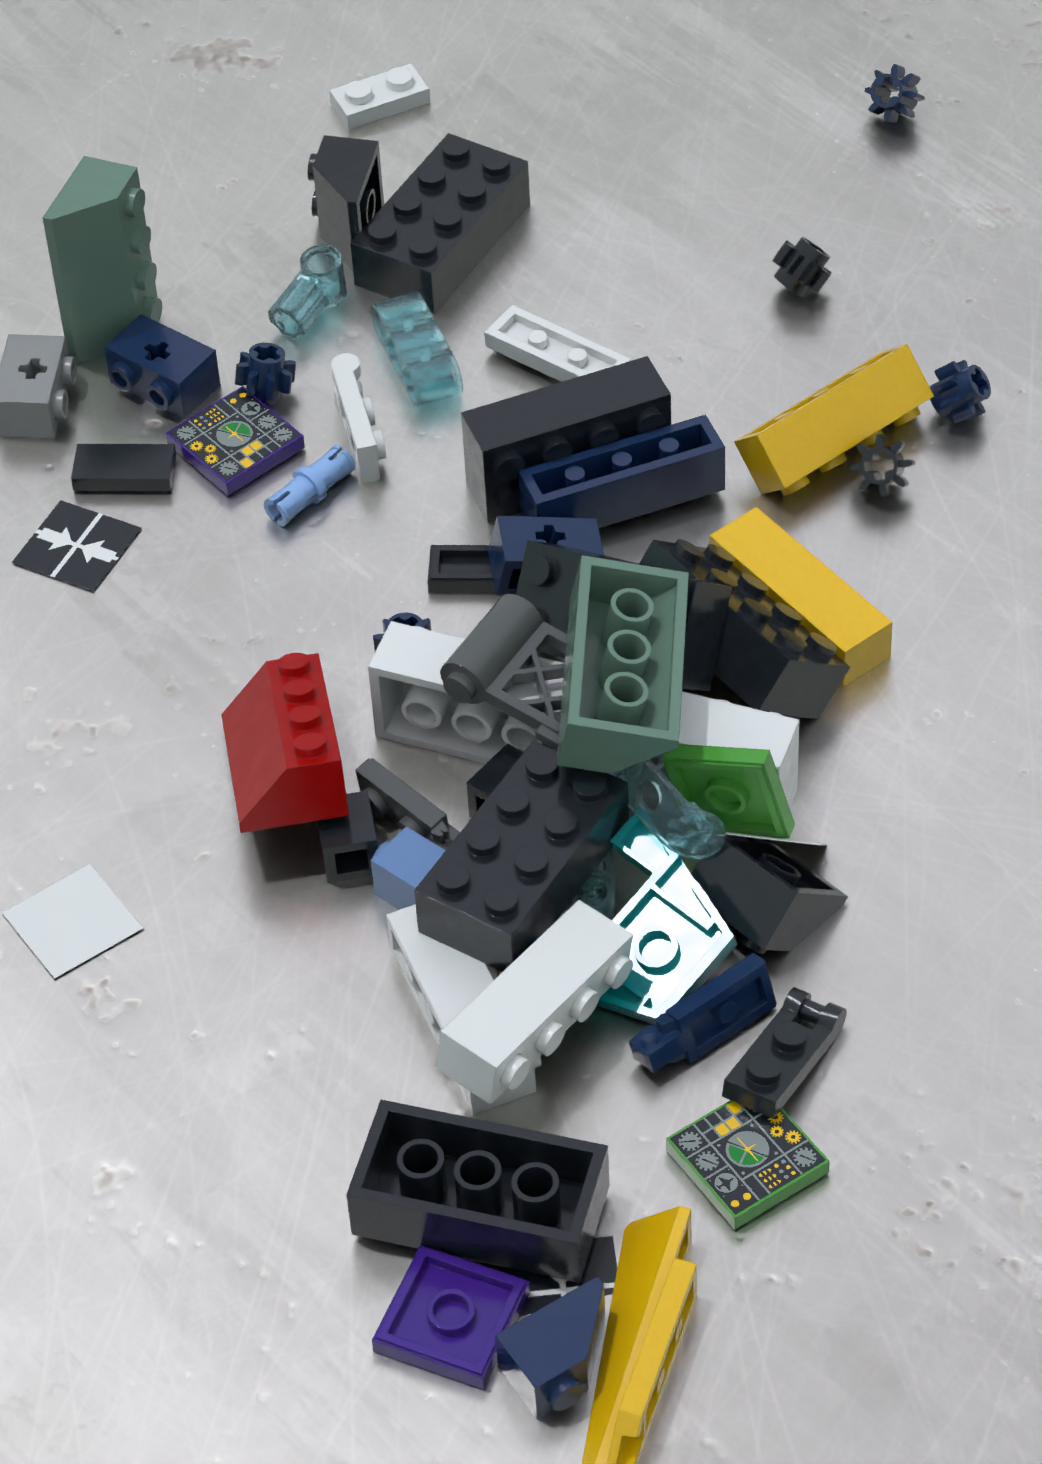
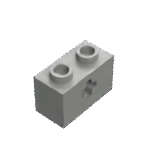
[0,334,77,439]

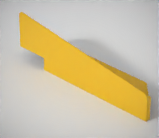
[582,1206,697,1464]

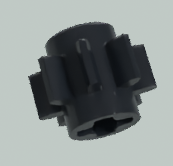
[772,237,832,296]
[850,434,915,497]

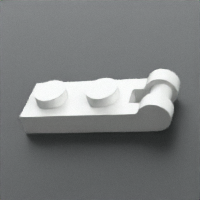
[331,353,386,484]

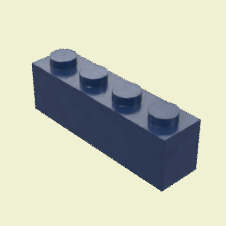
[518,414,725,528]

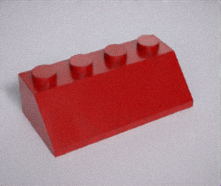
[221,653,349,833]

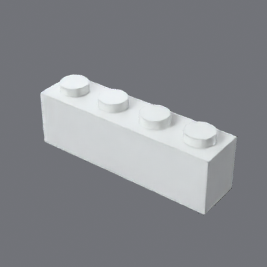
[435,900,634,1105]
[386,904,541,1115]

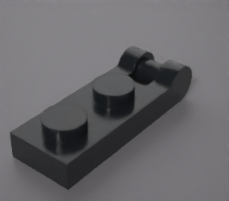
[722,987,847,1119]

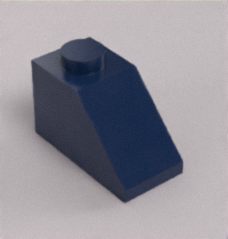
[495,1276,605,1420]

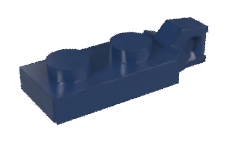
[629,953,777,1073]

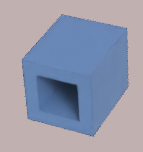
[371,827,446,910]

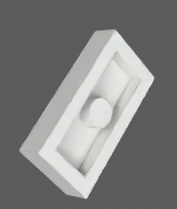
[329,64,430,130]

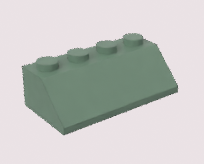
[42,156,162,365]
[556,555,689,774]

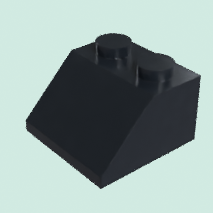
[307,135,384,271]
[691,833,848,954]

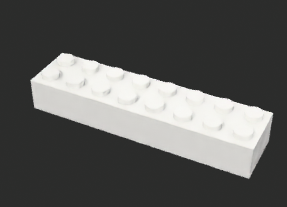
[368,621,799,813]

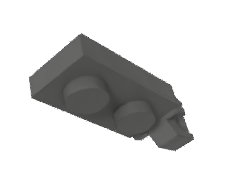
[355,758,460,850]

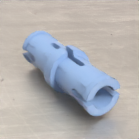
[263,445,355,526]

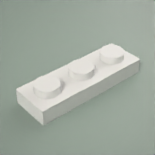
[484,305,631,382]

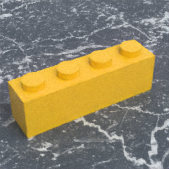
[734,344,934,496]
[709,507,893,687]

